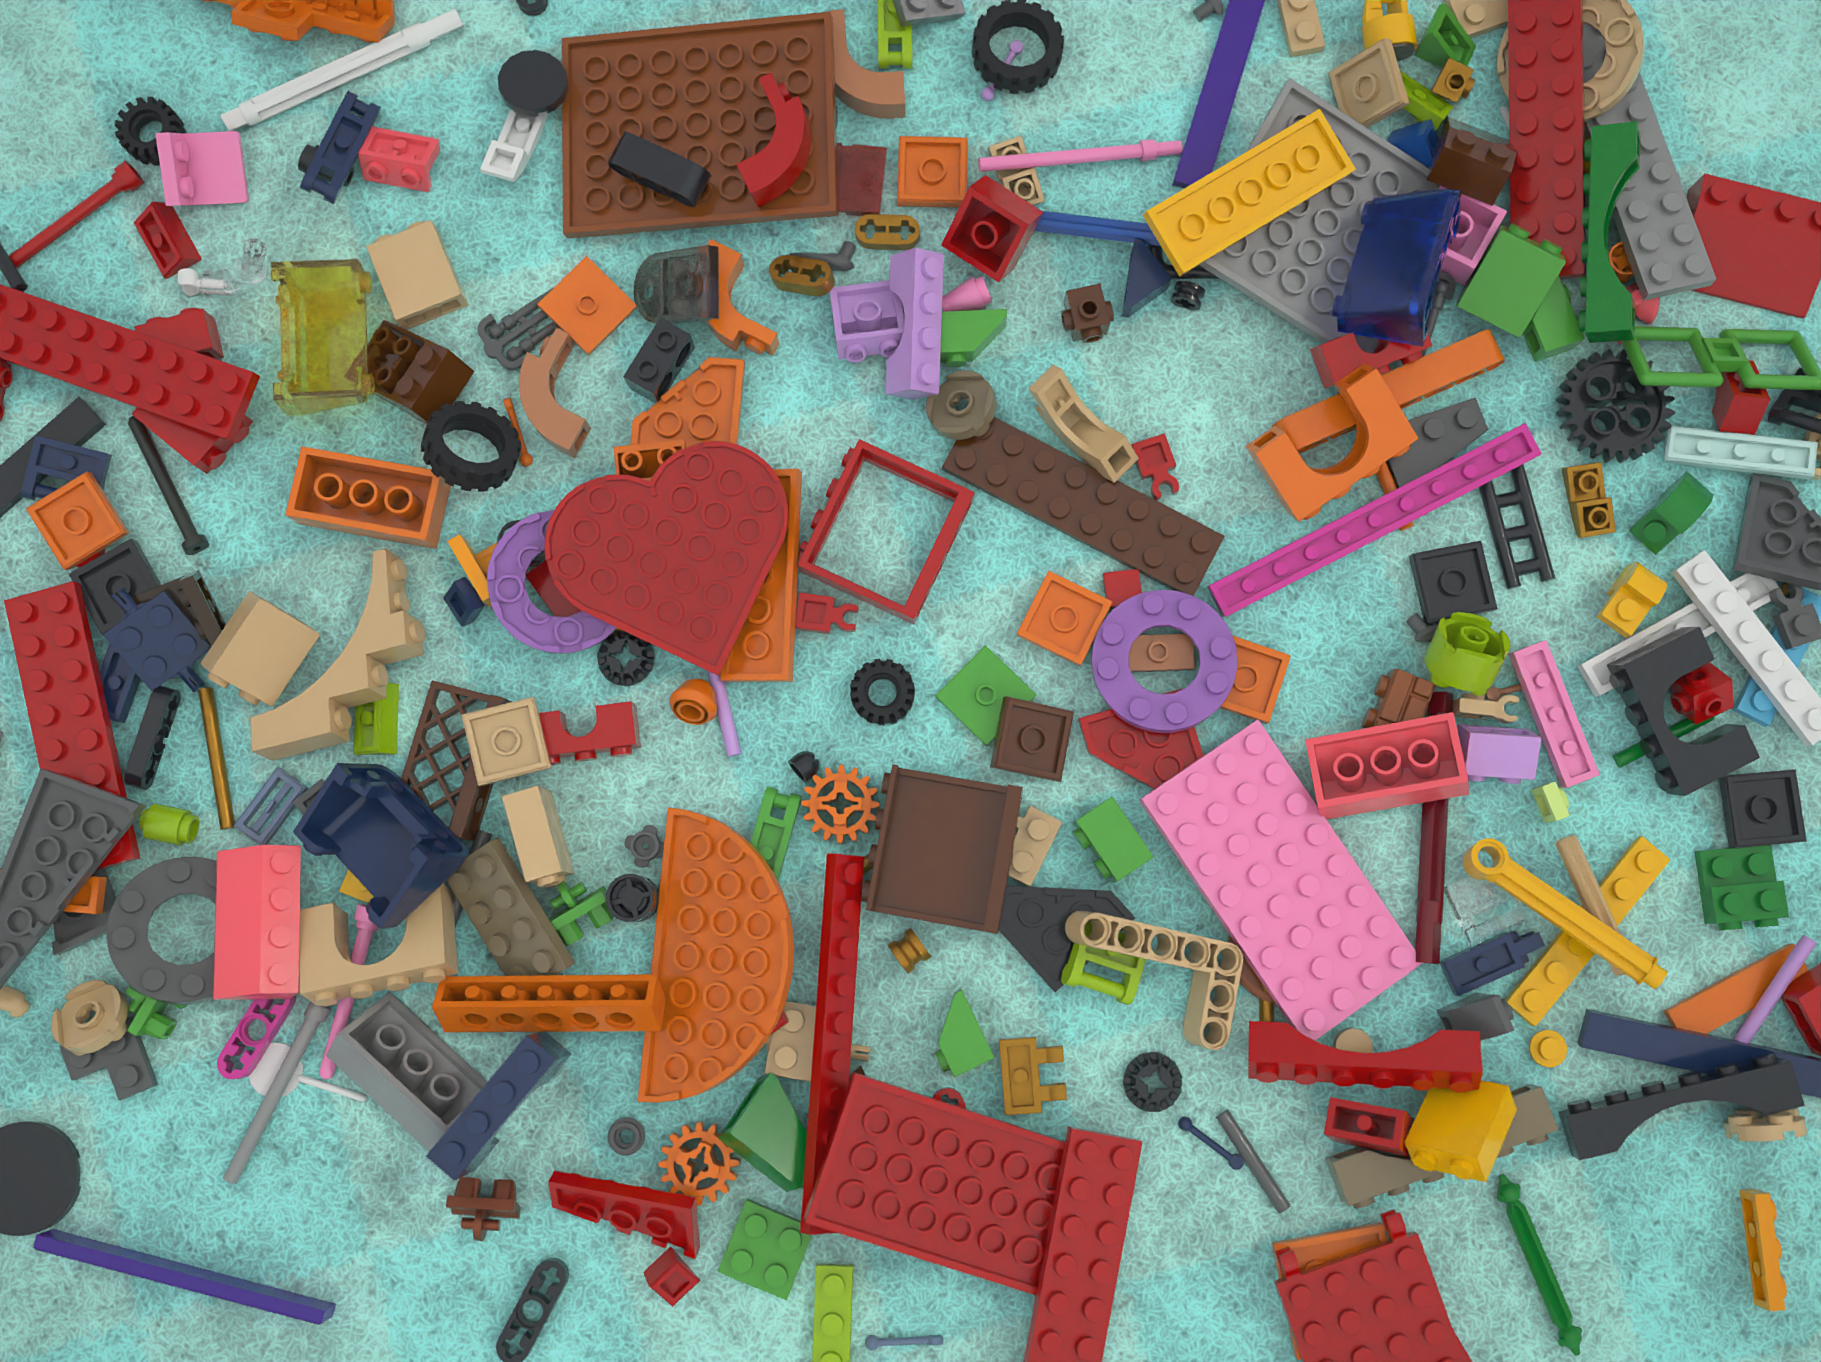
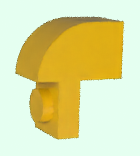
[1596,561,1668,638]

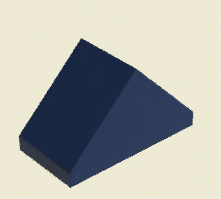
[1122,239,1172,317]

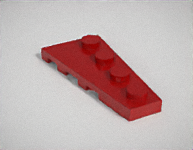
[548,1171,700,1260]

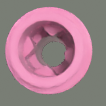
[942,276,993,312]

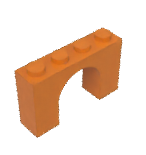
[1245,363,1419,522]

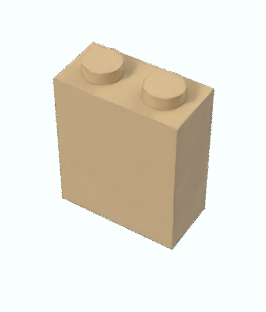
[366,220,469,330]
[200,591,320,707]
[502,785,575,889]

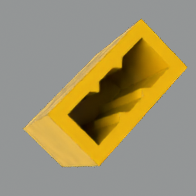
[1404,1080,1517,1182]

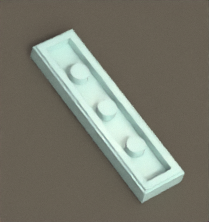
[1663,426,1818,480]

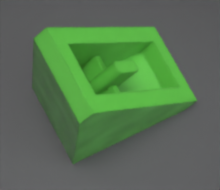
[1414,3,1476,68]

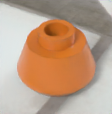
[669,679,717,725]

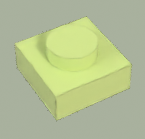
[1531,782,1570,823]

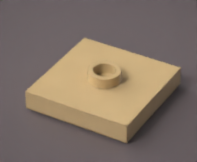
[1328,38,1410,128]
[462,697,552,786]

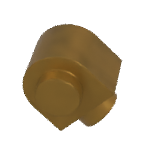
[1431,58,1476,103]

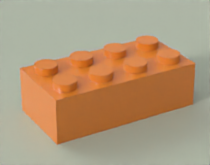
[285,446,451,549]

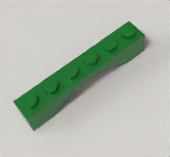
[1579,121,1641,343]

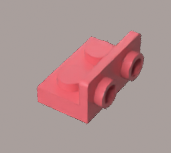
[358,126,440,192]

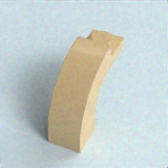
[1029,365,1139,483]

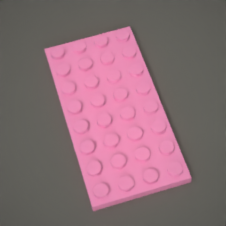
[1139,720,1422,1041]

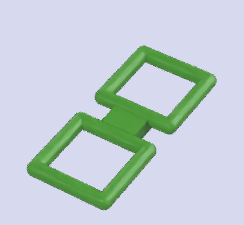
[1621,326,1821,390]

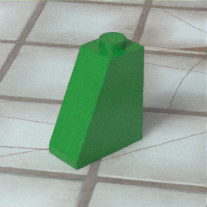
[718,1072,807,1192]

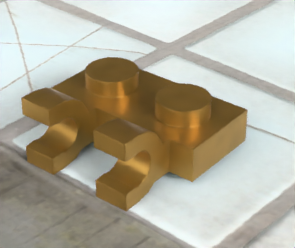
[999,1037,1067,1115]

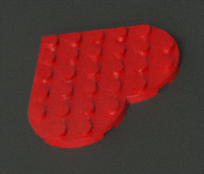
[545,441,788,676]

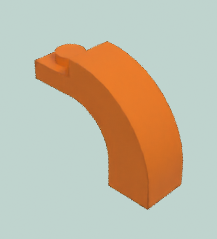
[696,239,779,355]

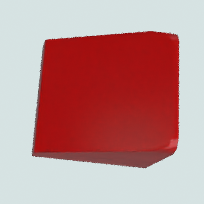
[644,1247,700,1307]

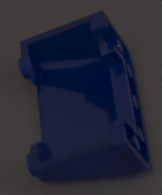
[1332,188,1461,347]

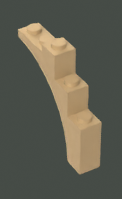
[250,548,425,761]

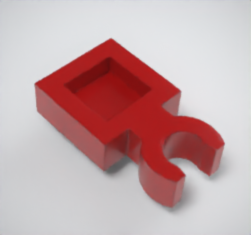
[1131,433,1179,501]
[795,592,859,634]

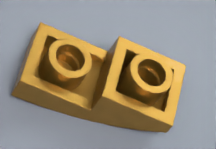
[1562,462,1616,538]

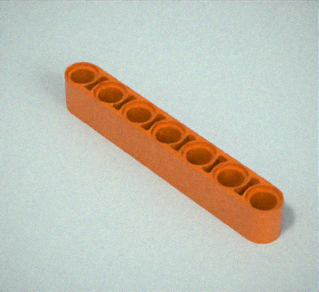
[1272,329,1505,453]

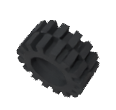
[114,96,186,166]
[850,659,915,726]

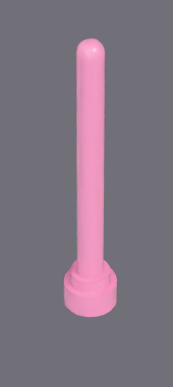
[319,904,378,1079]

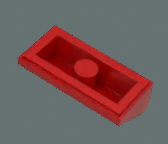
[134,201,202,279]

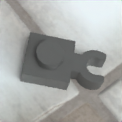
[1769,584,1821,650]

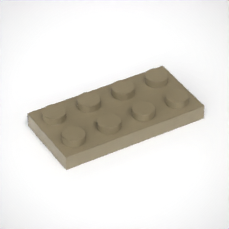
[446,837,575,976]

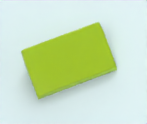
[354,682,399,755]

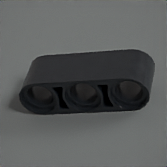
[607,132,711,208]

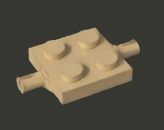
[764,1001,871,1082]

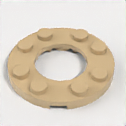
[1497,0,1645,122]

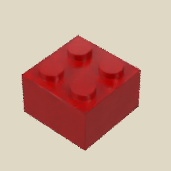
[941,175,1044,283]

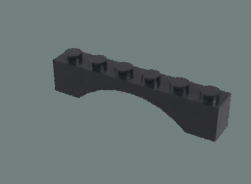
[1558,1053,1805,1160]

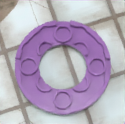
[487,510,617,654]
[1091,590,1237,733]

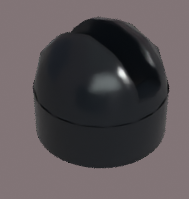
[788,751,820,783]

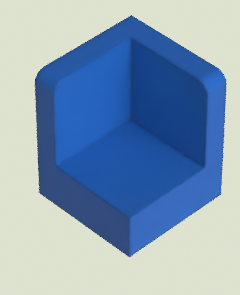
[1387,119,1439,167]

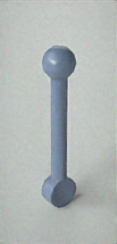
[865,1335,943,1350]

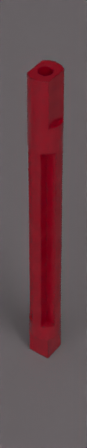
[1415,691,1453,964]

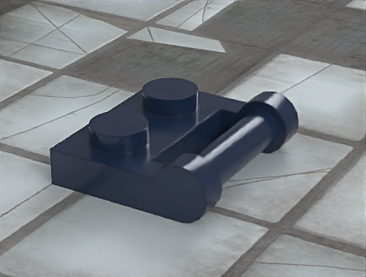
[21,435,112,501]

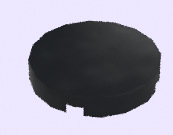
[498,50,568,117]

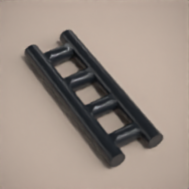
[1479,464,1556,590]

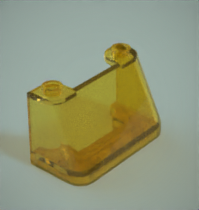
[271,259,375,416]

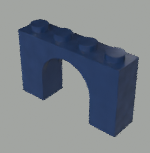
[426,1032,572,1181]

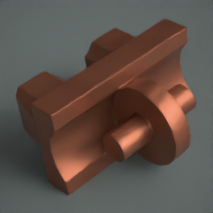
[446,1177,521,1241]

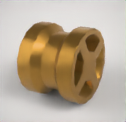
[887,928,932,974]

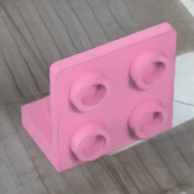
[155,131,249,206]

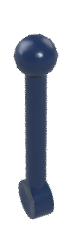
[1178,1116,1244,1170]

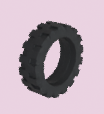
[971,0,1064,94]
[421,401,521,492]

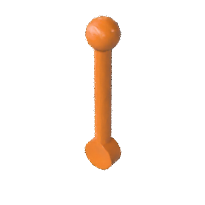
[503,397,533,467]

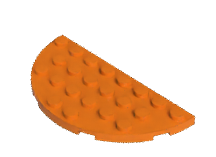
[637,807,794,1103]

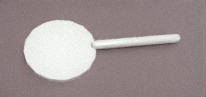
[249,1043,367,1102]

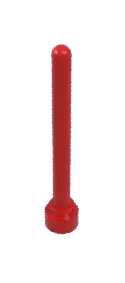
[9,160,145,268]

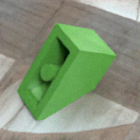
[940,309,1007,367]
[935,989,994,1077]

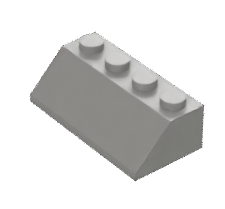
[326,991,487,1151]

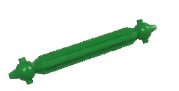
[1497,1174,1582,1356]

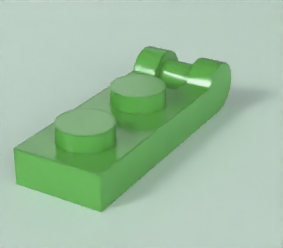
[750,786,802,881]

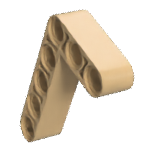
[1065,911,1243,1050]

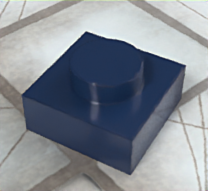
[443,577,485,627]

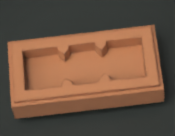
[1128,634,1195,672]

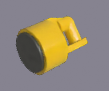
[1361,0,1418,62]

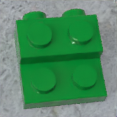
[1694,845,1789,930]

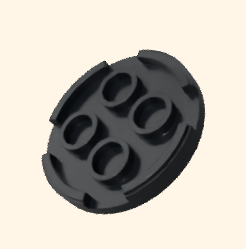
[0,1121,81,1236]

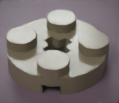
[926,370,997,440]

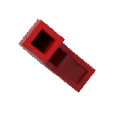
[736,72,811,208]

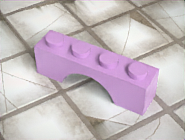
[885,247,944,399]

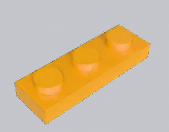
[1740,1189,1787,1311]

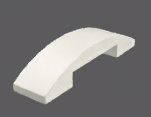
[480,109,549,182]

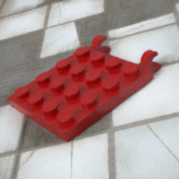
[1274,1209,1465,1362]

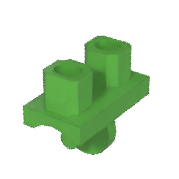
[548,880,614,946]
[125,985,187,1039]

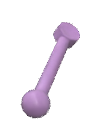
[981,40,1023,101]

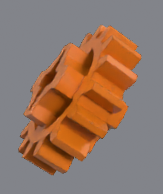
[801,765,880,844]
[658,1121,741,1205]

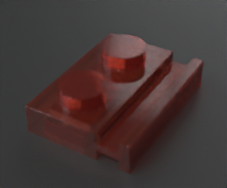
[837,143,887,216]

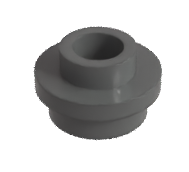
[608,1117,645,1156]

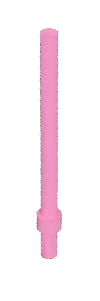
[978,139,1183,172]

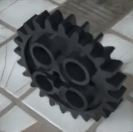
[1555,349,1675,463]

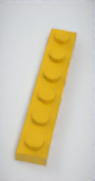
[1505,836,1670,1027]

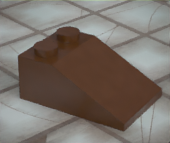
[1427,116,1517,206]

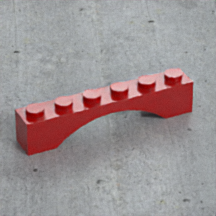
[1248,1021,1483,1093]

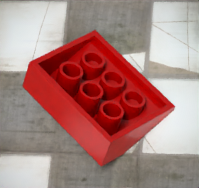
[1686,174,1821,319]

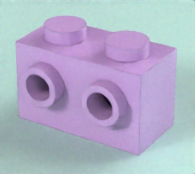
[1457,724,1542,784]

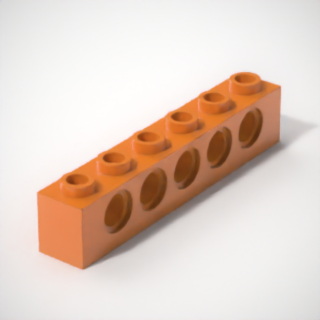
[432,974,666,1032]

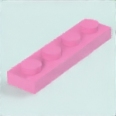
[1508,640,1600,788]

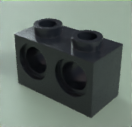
[623,318,695,403]

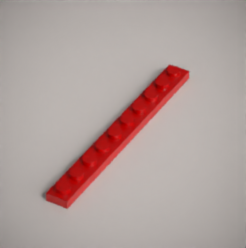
[800,853,864,1235]

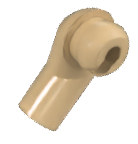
[0,986,30,1017]

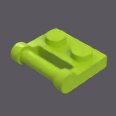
[1061,921,1146,1005]

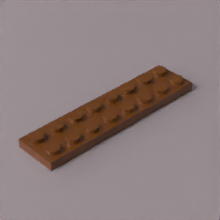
[942,417,1225,596]

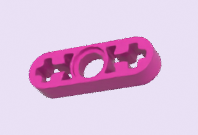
[217,995,296,1079]

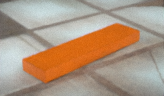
[1663,944,1809,1034]

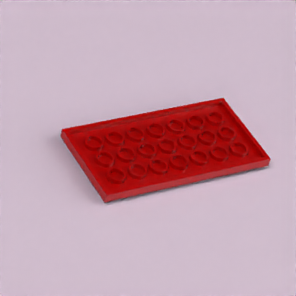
[803,1072,1065,1295]

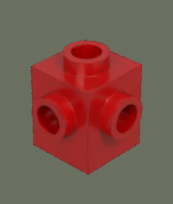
[1670,662,1734,725]

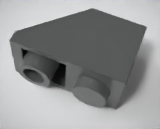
[1437,993,1514,1041]

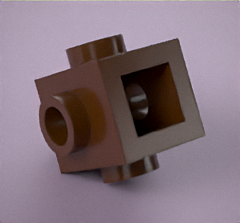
[1061,283,1114,343]

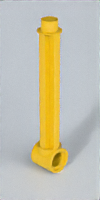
[1463,838,1668,990]

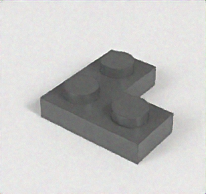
[59,1017,158,1100]

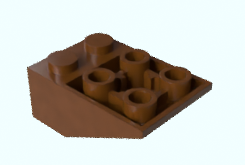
[346,320,475,424]

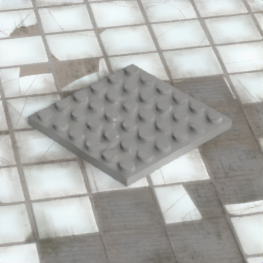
[1200,78,1440,353]

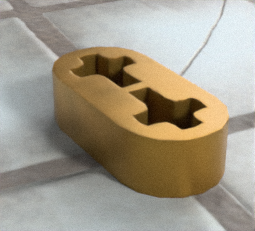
[855,214,920,251]
[769,255,835,296]

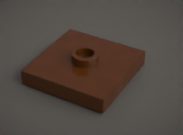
[990,696,1074,782]

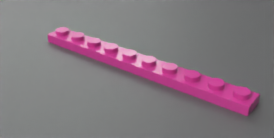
[1207,423,1542,618]

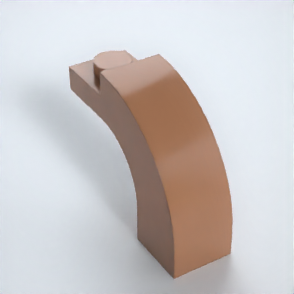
[830,9,905,119]
[519,328,591,458]

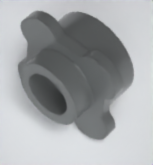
[625,825,664,868]

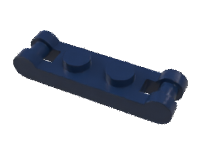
[300,91,381,204]

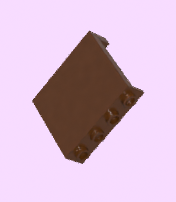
[861,764,1023,934]

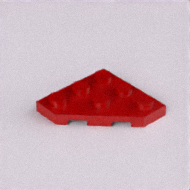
[1078,689,1203,789]

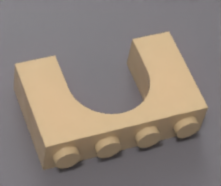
[299,883,458,1006]

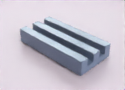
[234,767,309,845]

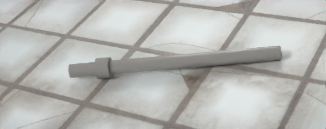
[223,1001,331,1184]

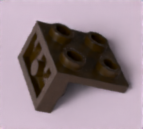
[132,570,226,647]

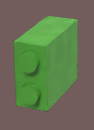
[1457,223,1566,338]

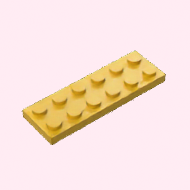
[1143,109,1356,277]

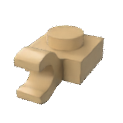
[1452,693,1519,724]

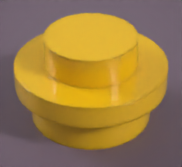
[1529,1030,1567,1067]

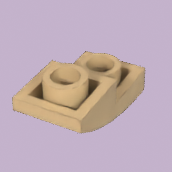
[987,136,1045,205]

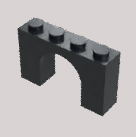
[1607,627,1760,796]

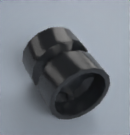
[606,874,659,922]

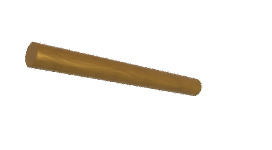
[198,687,235,830]

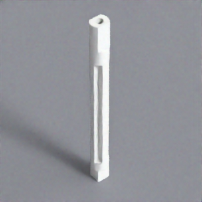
[220,9,464,131]

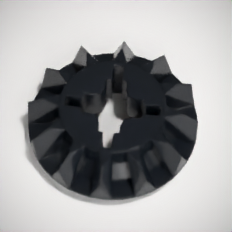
[597,631,655,686]
[1123,1052,1182,1112]

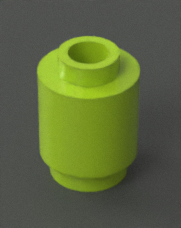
[139,803,200,846]

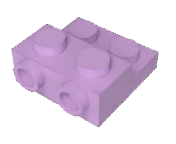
[830,280,905,363]

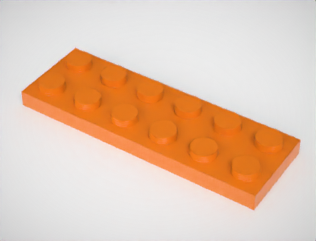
[720,468,802,682]

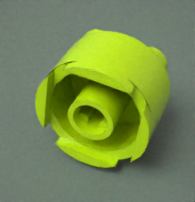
[1424,612,1511,696]

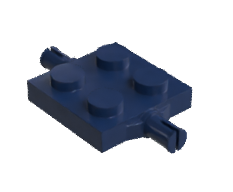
[103,587,211,692]

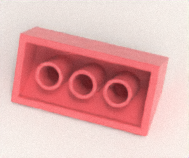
[1305,712,1470,819]
[213,845,301,1000]

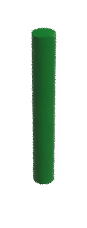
[1612,717,1714,768]

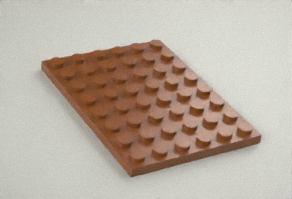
[562,11,838,239]

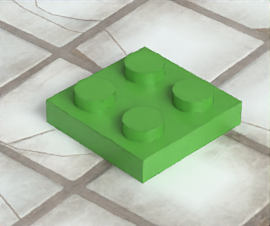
[718,1199,812,1300]

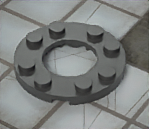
[106,857,216,1005]

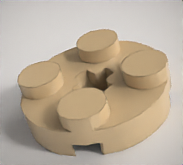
[51,980,129,1056]
[1723,1107,1807,1141]

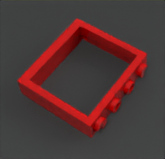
[797,439,975,625]

